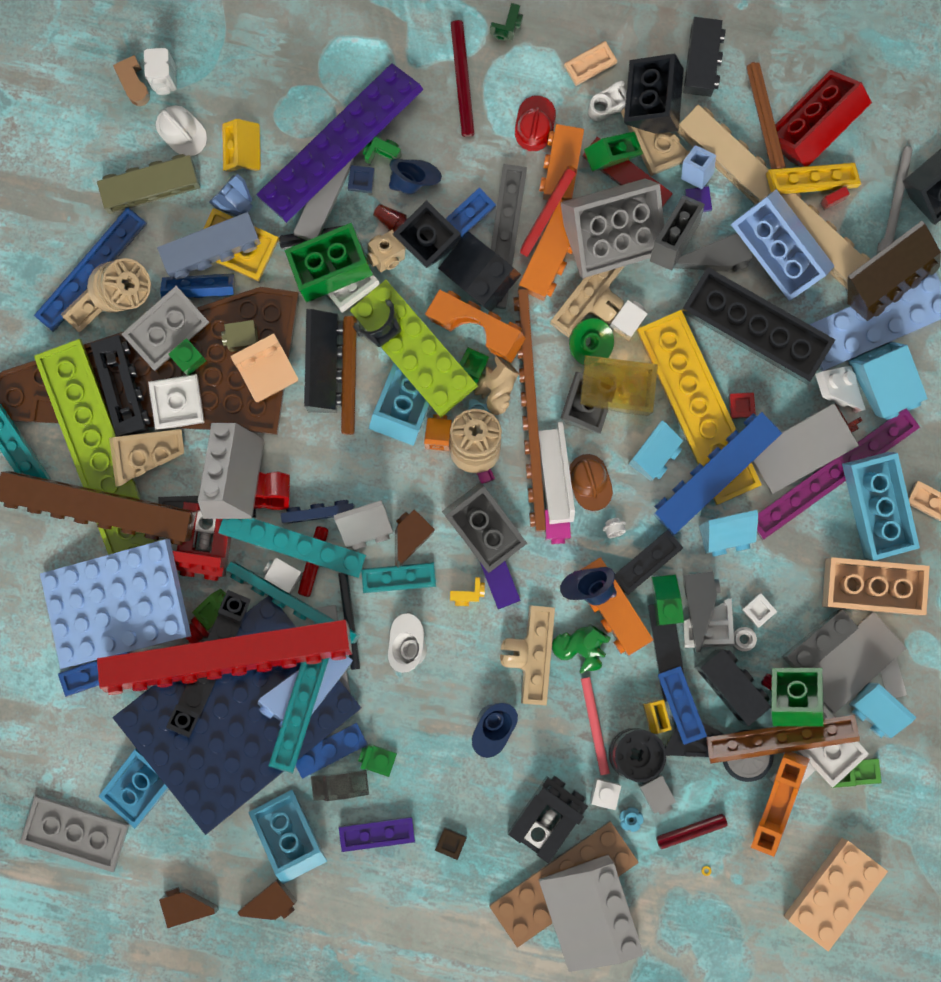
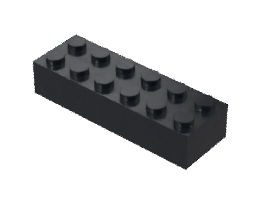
[683,267,836,385]

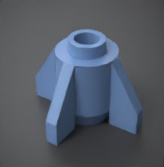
[209,174,253,216]

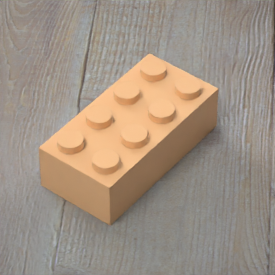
[822,557,930,616]
[784,838,888,952]

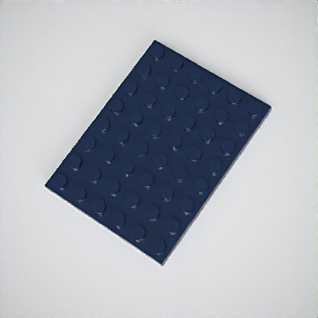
[112,595,362,835]

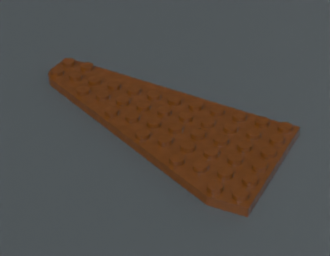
[0,287,299,435]

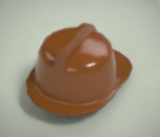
[569,454,613,511]

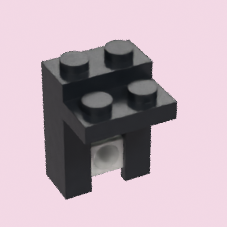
[508,775,588,864]

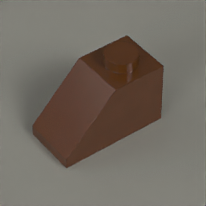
[395,509,435,568]
[237,879,297,920]
[159,887,219,929]

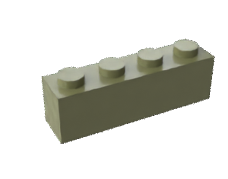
[97,154,200,214]

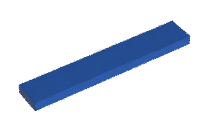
[34,207,147,332]

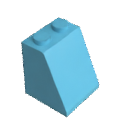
[848,342,928,420]

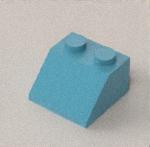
[629,420,683,481]
[849,683,917,738]

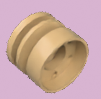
[87,258,151,313]
[450,409,502,473]

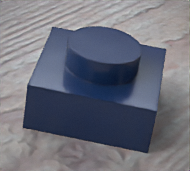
[348,165,375,193]

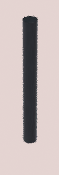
[338,573,360,670]

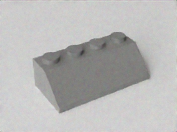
[198,423,264,519]

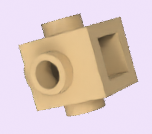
[366,230,405,273]

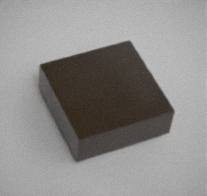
[435,827,467,860]

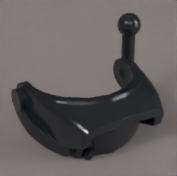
[353,299,401,347]

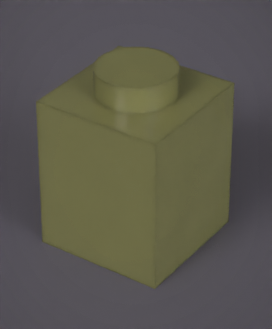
[221,320,258,352]

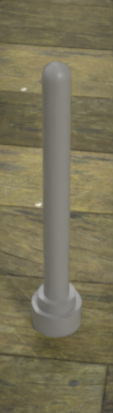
[876,146,913,254]

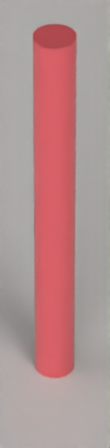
[581,677,610,775]

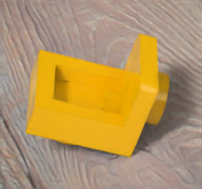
[450,577,485,606]

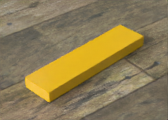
[766,163,861,194]

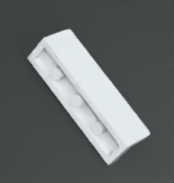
[538,421,575,524]

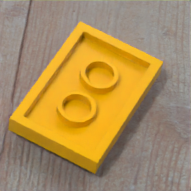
[203,208,279,282]

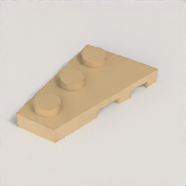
[621,108,690,176]
[109,429,184,486]

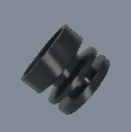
[608,728,666,782]

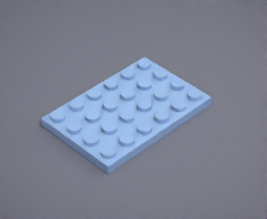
[40,539,191,669]

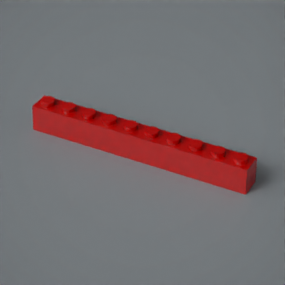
[97,620,352,695]

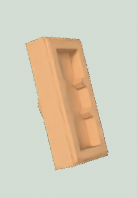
[564,41,617,86]

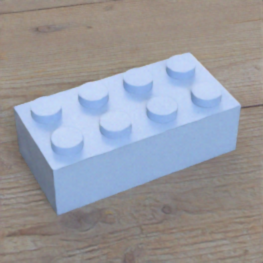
[731,189,835,301]

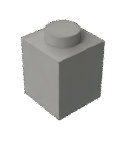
[638,774,676,815]

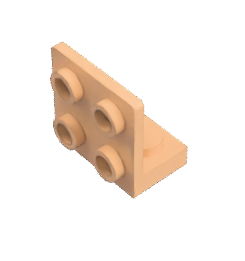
[230,334,299,402]

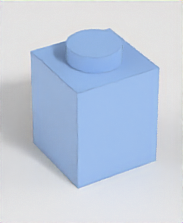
[681,145,716,189]

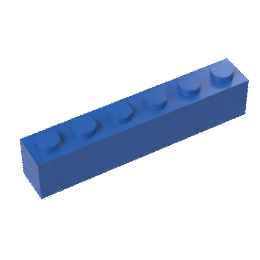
[653,412,782,535]

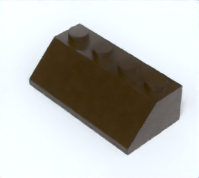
[847,221,941,321]

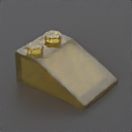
[580,356,658,416]

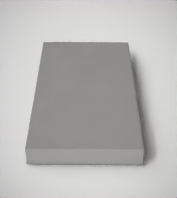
[754,403,859,494]
[812,612,907,714]
[20,795,130,872]

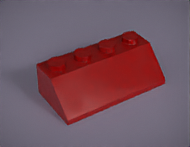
[775,70,872,167]

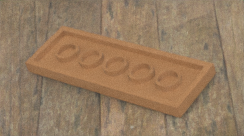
[489,821,639,948]

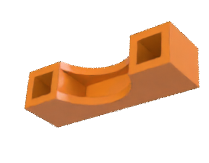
[425,289,526,363]
[751,752,810,857]

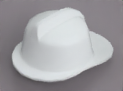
[156,105,207,156]
[388,613,427,673]

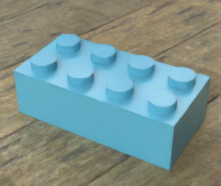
[842,452,920,561]

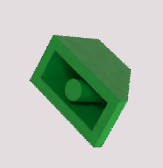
[584,131,643,172]
[651,574,684,626]

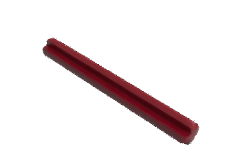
[451,20,474,137]

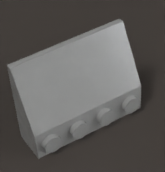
[560,179,664,278]
[538,855,644,972]

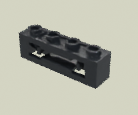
[90,335,151,437]

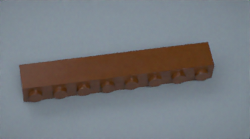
[0,471,197,545]

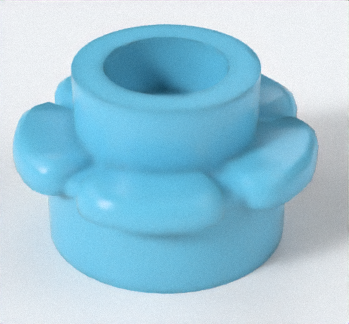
[619,807,644,832]

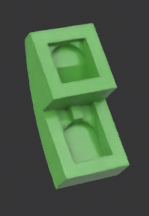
[831,758,882,788]

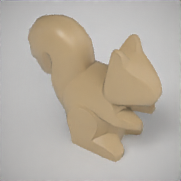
[474,356,519,415]

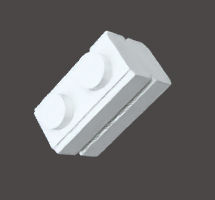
[144,48,177,95]

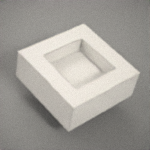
[741,593,777,628]

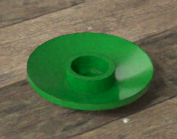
[569,318,614,367]

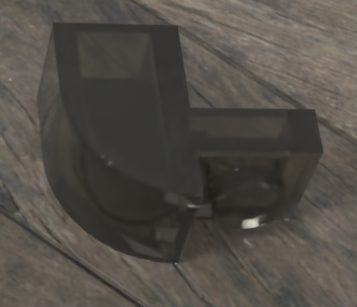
[311,770,369,801]

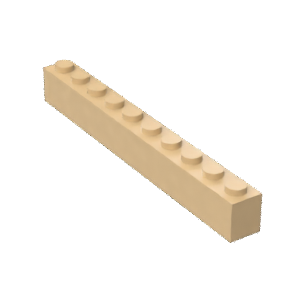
[676,104,870,290]

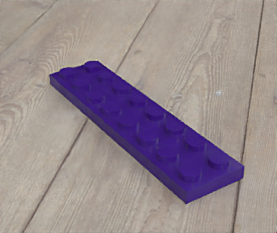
[256,63,423,223]

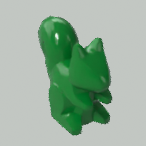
[552,624,611,674]

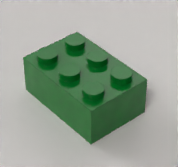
[284,222,373,303]

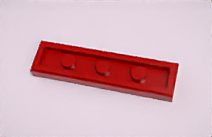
[582,137,673,208]
[520,165,577,257]

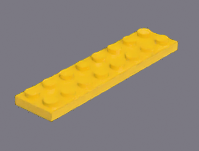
[637,310,762,505]

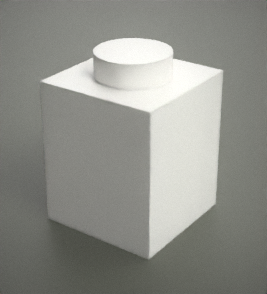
[610,300,647,341]
[263,558,303,594]
[590,778,621,810]

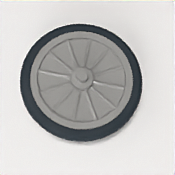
[723,730,774,782]

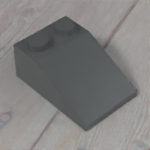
[442,482,528,573]

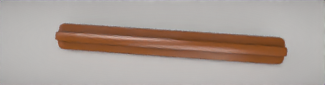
[746,62,786,169]
[341,316,357,435]

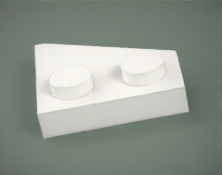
[815,366,866,413]
[683,598,734,648]

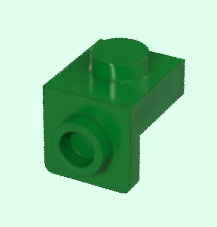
[363,137,402,165]

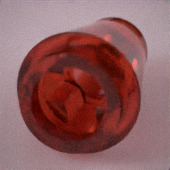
[373,204,408,232]

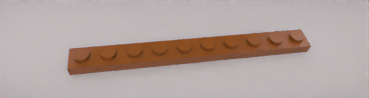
[513,289,546,532]

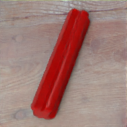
[298,526,329,597]

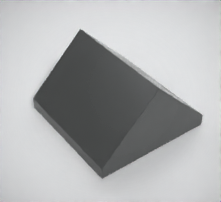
[560,372,615,434]

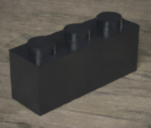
[683,17,726,97]

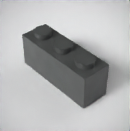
[650,195,705,271]
[782,609,859,668]

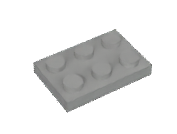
[122,286,209,371]

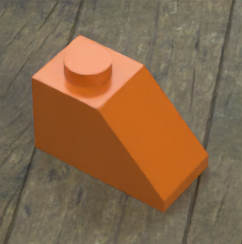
[424,414,452,451]

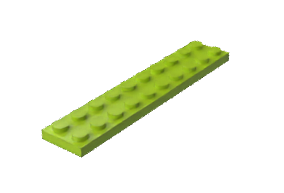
[34,339,157,555]

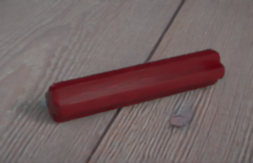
[656,814,728,849]

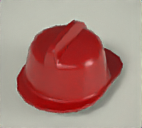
[515,96,556,151]

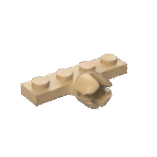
[550,266,625,338]
[500,605,555,706]

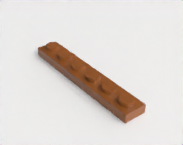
[706,715,860,764]

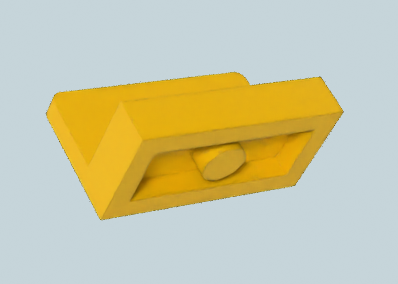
[222,119,261,172]

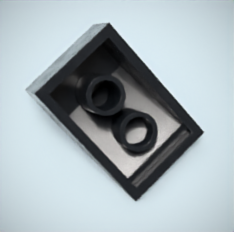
[438,231,521,312]

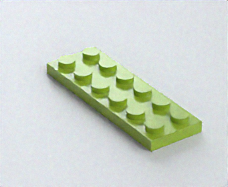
[350,279,478,418]

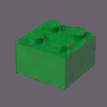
[771,668,824,726]

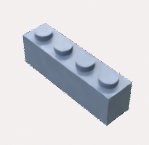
[157,212,261,280]

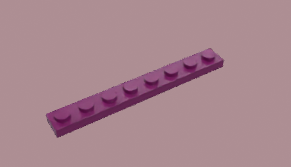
[757,408,920,540]

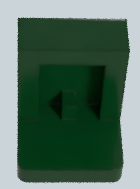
[490,3,523,41]

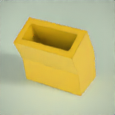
[643,700,672,734]

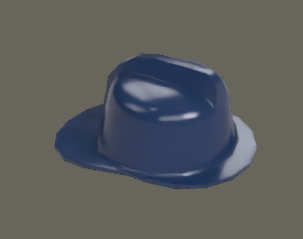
[389,159,442,194]
[560,567,617,606]
[472,703,518,758]

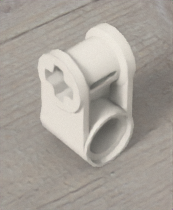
[588,80,627,122]

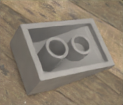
[333,500,393,551]

